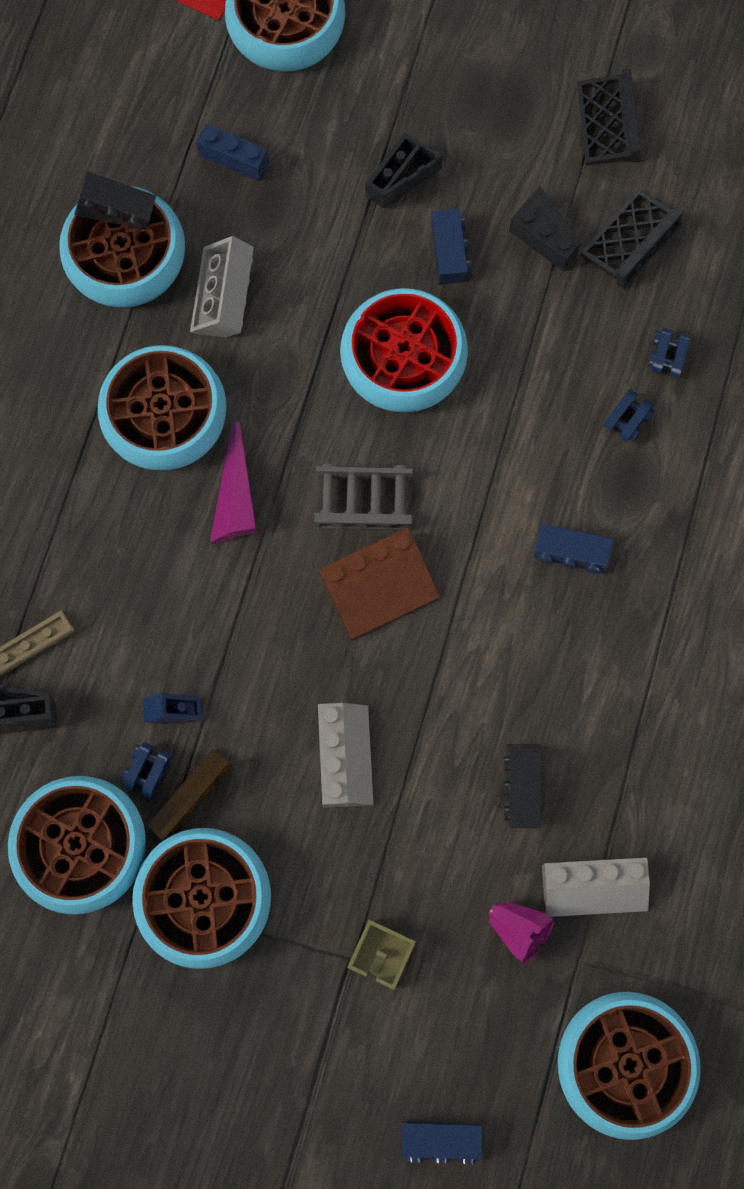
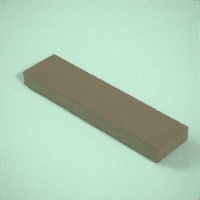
[0,610,75,677]

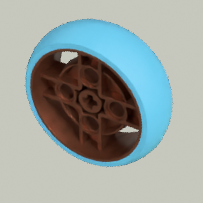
[225,0,345,71]
[60,186,185,308]
[98,345,226,470]
[8,776,146,914]
[133,828,271,969]
[558,992,701,1140]

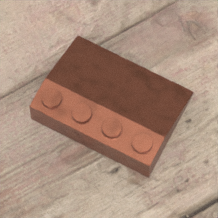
[319,528,439,640]

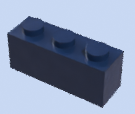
[196,124,269,181]
[431,208,471,285]
[533,523,613,574]
[401,1121,482,1164]

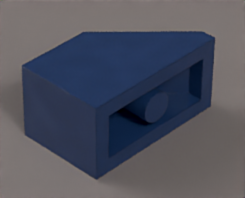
[143,693,202,724]

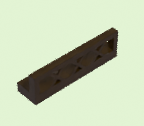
[147,749,232,841]

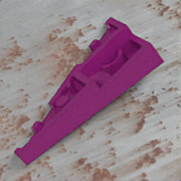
[211,421,257,543]

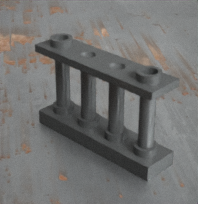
[314,464,413,531]

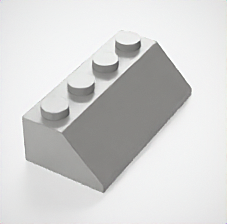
[190,236,254,337]
[318,703,374,808]
[542,858,650,917]

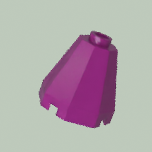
[488,901,555,965]

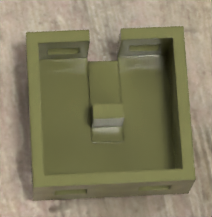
[347,920,416,990]

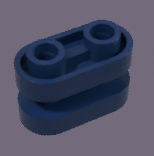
[648,328,690,379]
[603,389,655,443]
[121,742,172,800]

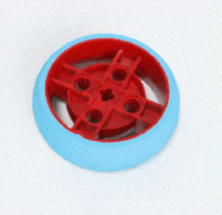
[340,288,468,412]

